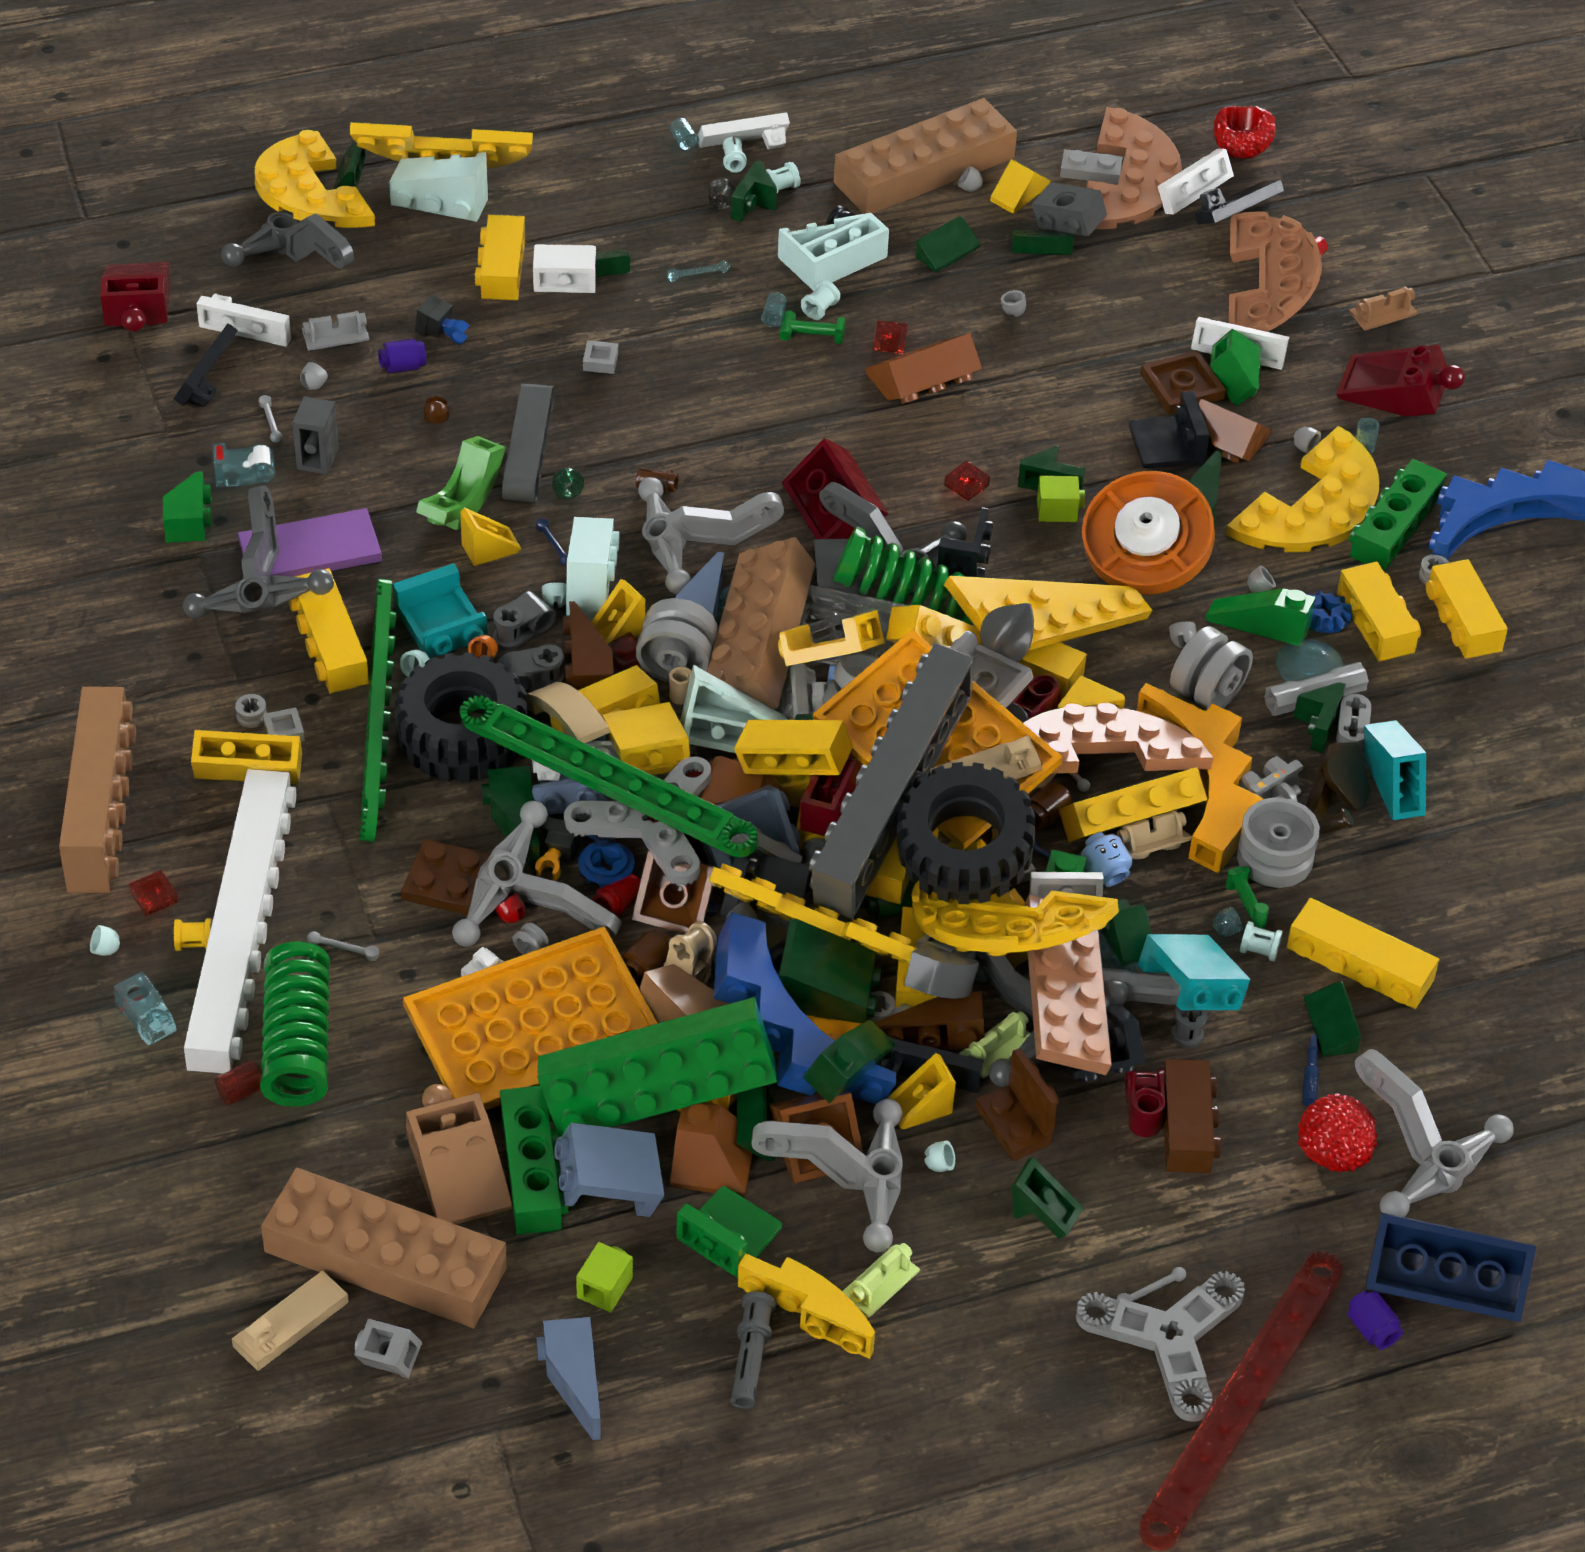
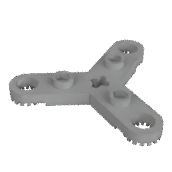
[564,757,712,886]
[1076,1271,1245,1422]

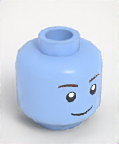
[1080,832,1132,887]

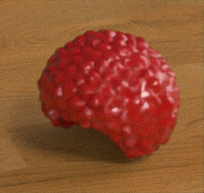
[1213,106,1276,159]
[1297,1093,1378,1173]

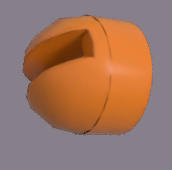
[468,635,498,659]

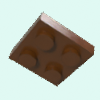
[1140,350,1226,414]
[401,839,491,915]

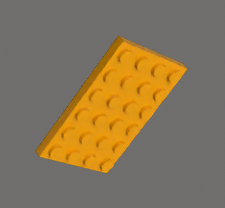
[813,630,1063,850]
[403,926,658,1111]

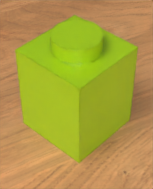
[1037,476,1085,522]
[576,1242,633,1313]

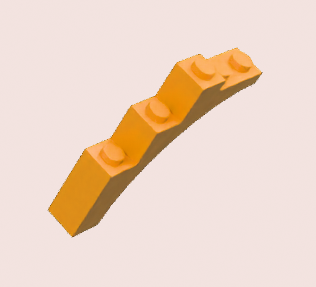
[1136,683,1263,874]

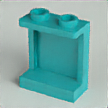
[393,563,488,658]
[1138,934,1250,1010]

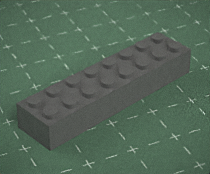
[809,643,974,920]

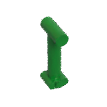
[779,311,846,344]
[1225,866,1269,929]

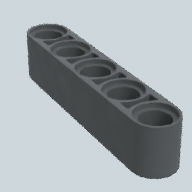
[502,383,554,503]

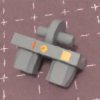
[1239,756,1303,802]

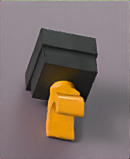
[535,817,582,881]

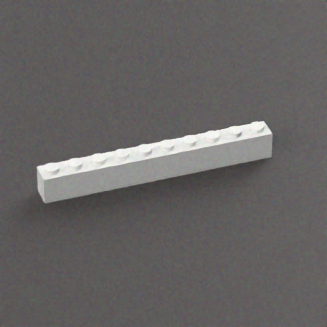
[184,769,296,1074]

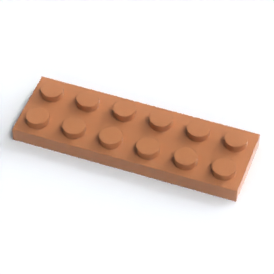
[1024,895,1112,1075]

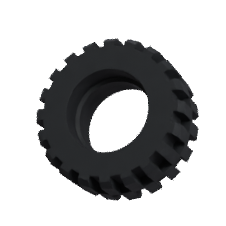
[395,653,527,783]
[897,762,1035,904]

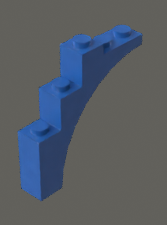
[1428,459,1585,560]
[713,912,896,1104]

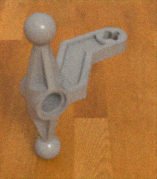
[638,477,784,594]
[452,801,622,947]
[1355,1049,1514,1217]
[751,1099,903,1252]

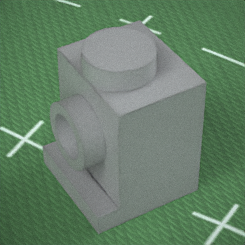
[354,1319,422,1379]

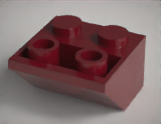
[800,758,862,836]

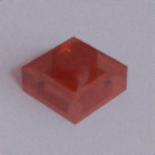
[873,320,908,354]
[944,461,990,501]
[608,632,641,672]
[129,870,178,916]

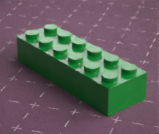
[537,997,777,1137]

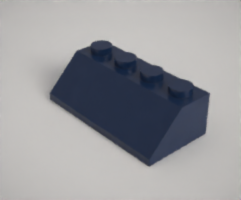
[1366,1213,1536,1322]

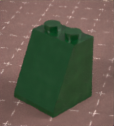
[779,919,882,1023]

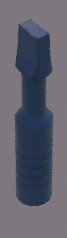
[1302,1034,1319,1106]

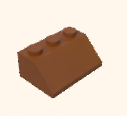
[864,333,982,404]

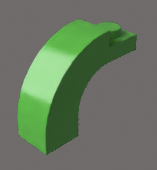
[416,436,506,530]

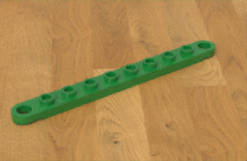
[359,578,396,843]
[460,695,759,857]

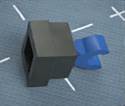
[414,294,469,345]

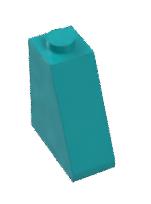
[1364,720,1426,820]

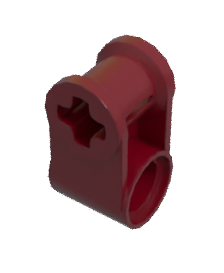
[1011,674,1061,719]
[1125,1068,1165,1138]

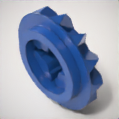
[1307,590,1352,633]
[578,841,635,887]

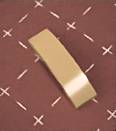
[526,682,610,743]

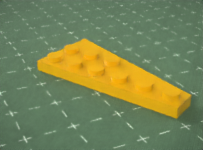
[944,576,1152,651]

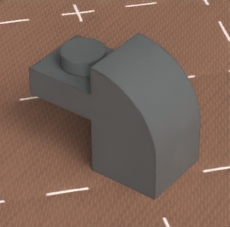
[904,943,979,999]

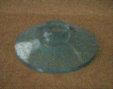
[1276,639,1343,682]

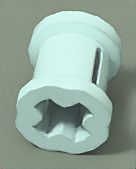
[766,162,801,193]
[801,280,840,320]
[1240,921,1283,962]

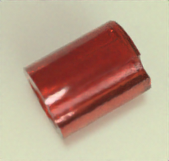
[214,1060,261,1106]

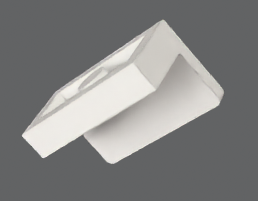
[533,244,596,293]

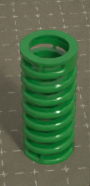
[832,526,972,625]
[260,941,331,1107]

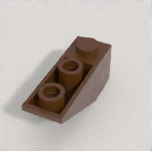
[563,601,613,691]
[873,991,985,1050]

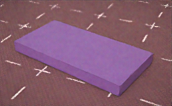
[238,508,382,577]

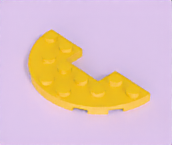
[350,122,533,168]
[254,130,375,228]
[1225,426,1379,552]
[709,863,917,963]
[912,881,1119,956]

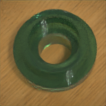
[552,468,584,500]

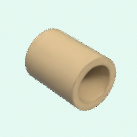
[669,667,692,705]

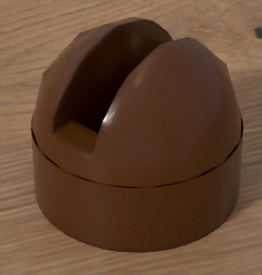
[424,395,450,424]

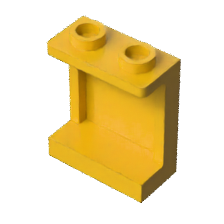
[778,610,884,666]
[602,702,690,775]

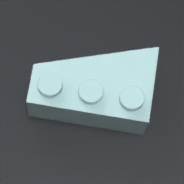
[389,152,488,222]
[778,213,889,291]
[566,517,620,622]
[680,665,787,753]

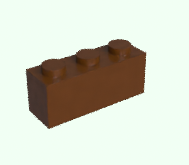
[1163,1059,1221,1173]

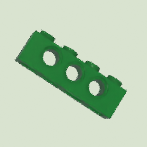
[1349,458,1447,572]
[500,1086,568,1235]

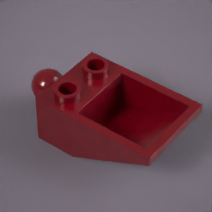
[100,262,170,332]
[1336,344,1465,417]

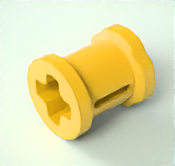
[174,918,213,951]

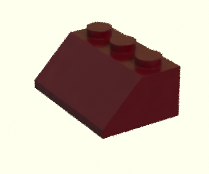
[781,438,888,539]

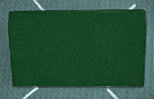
[333,141,366,189]
[915,216,980,272]
[1011,230,1074,255]
[595,249,630,277]
[1304,981,1361,1057]
[737,1085,775,1162]

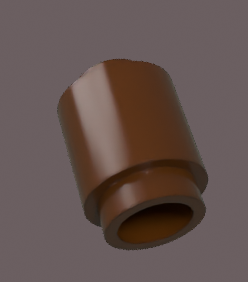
[1030,782,1072,831]
[622,929,671,981]

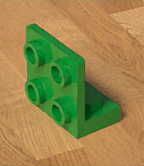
[676,1186,782,1278]

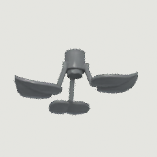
[980,603,1034,723]

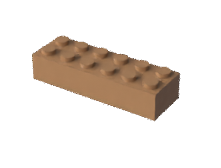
[834,98,1017,214]
[706,537,815,709]
[59,687,136,893]
[261,1167,507,1329]

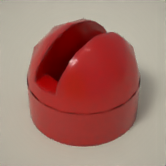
[494,893,526,924]

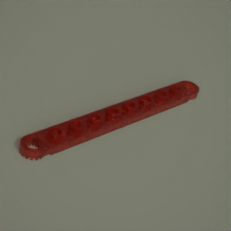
[1139,1251,1342,1550]

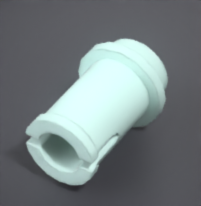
[723,137,747,173]

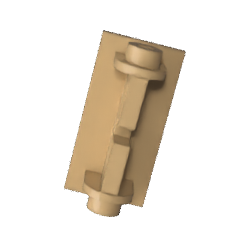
[1117,810,1192,859]

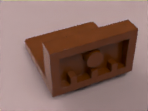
[975,1048,1059,1161]

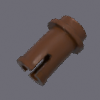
[636,467,679,495]

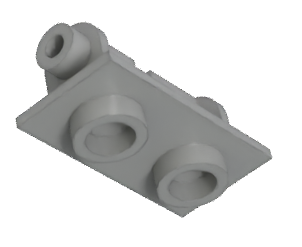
[302,310,369,351]

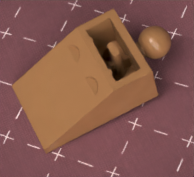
[406,1084,512,1225]

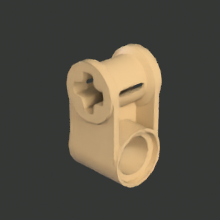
[664,921,717,984]

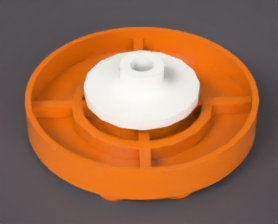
[1082,471,1215,595]

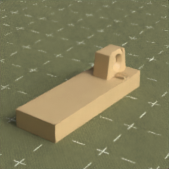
[929,735,1042,780]
[232,1270,349,1371]

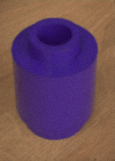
[378,339,426,374]
[1347,1291,1403,1350]

